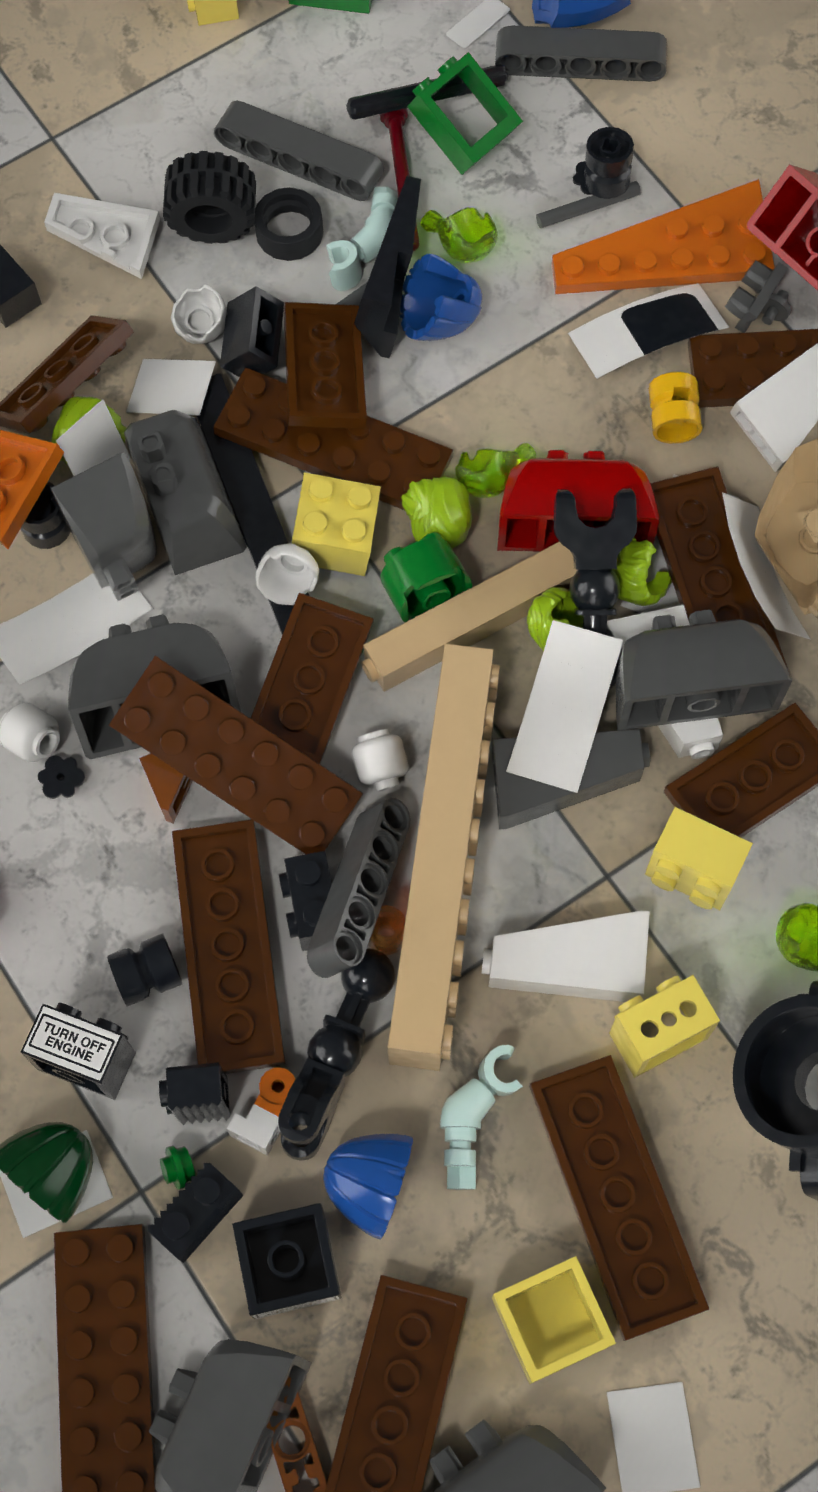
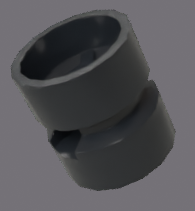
[584,127,634,199]
[21,481,71,549]
[107,933,183,1007]

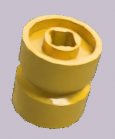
[648,372,702,444]

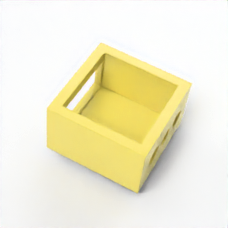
[292,472,381,576]
[645,807,753,910]
[609,975,720,1078]
[492,1256,616,1385]

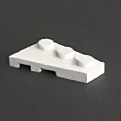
[44,193,160,279]

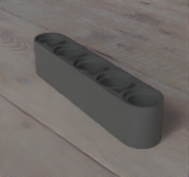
[495,25,667,82]
[214,100,384,201]
[307,798,411,978]

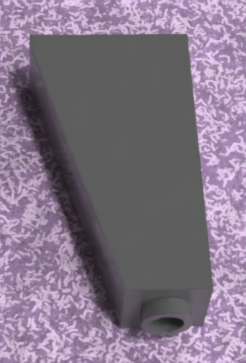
[492,729,650,829]

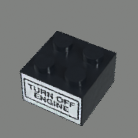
[21,1003,136,1100]
[232,1203,342,1319]

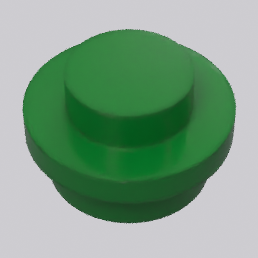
[160,1145,195,1190]

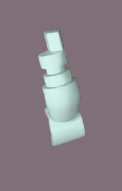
[326,187,398,291]
[440,1045,523,1190]

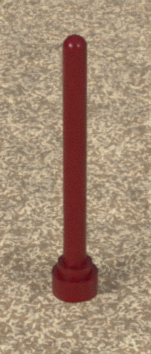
[380,108,419,251]

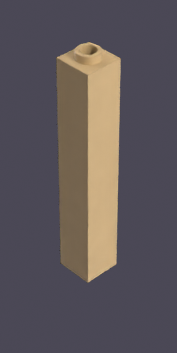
[361,542,577,692]

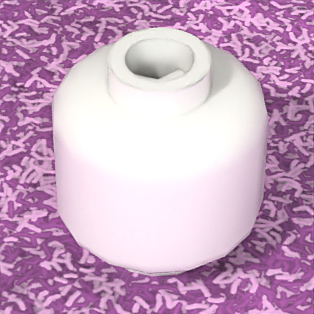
[0,703,60,762]
[352,729,410,791]

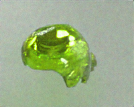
[420,207,498,263]
[455,443,536,499]
[776,903,818,972]

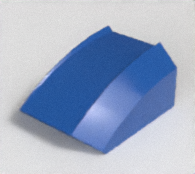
[532,0,631,28]

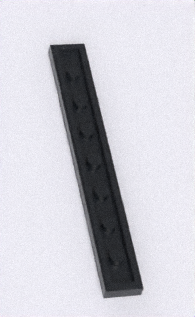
[196,373,309,635]

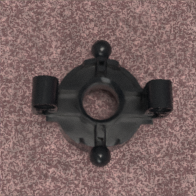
[733,981,818,1201]

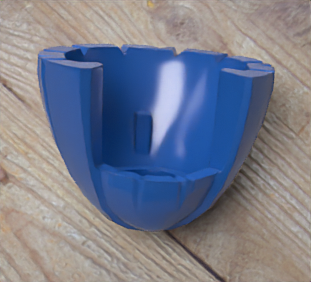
[400,254,482,341]
[323,1134,413,1240]

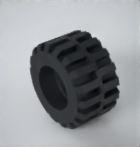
[163,151,256,244]

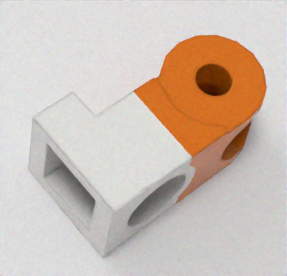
[227,1067,295,1156]

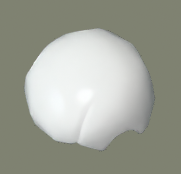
[171,284,227,344]
[256,543,319,606]

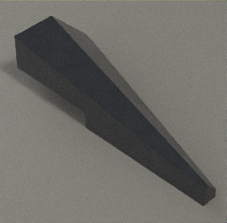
[354,176,421,358]

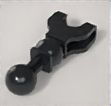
[553,488,637,690]
[278,948,395,1161]

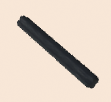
[346,64,508,120]

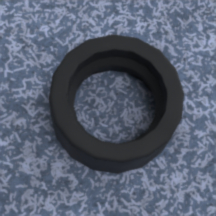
[254,187,324,261]

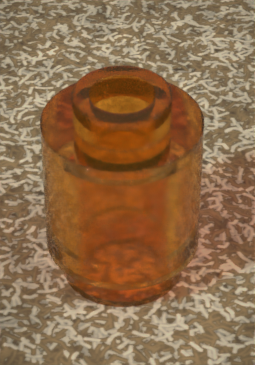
[368,905,406,955]

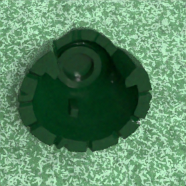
[0,1122,93,1223]

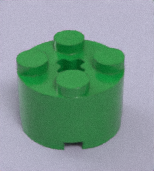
[381,532,472,623]

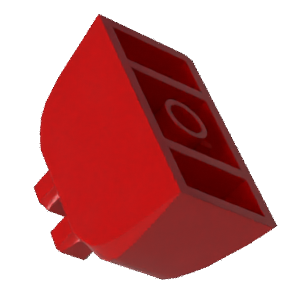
[747,164,818,291]
[497,450,660,552]

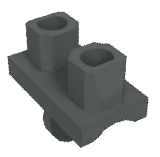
[725,260,791,333]

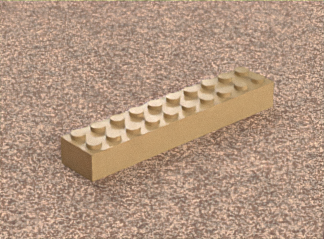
[387,644,500,1071]

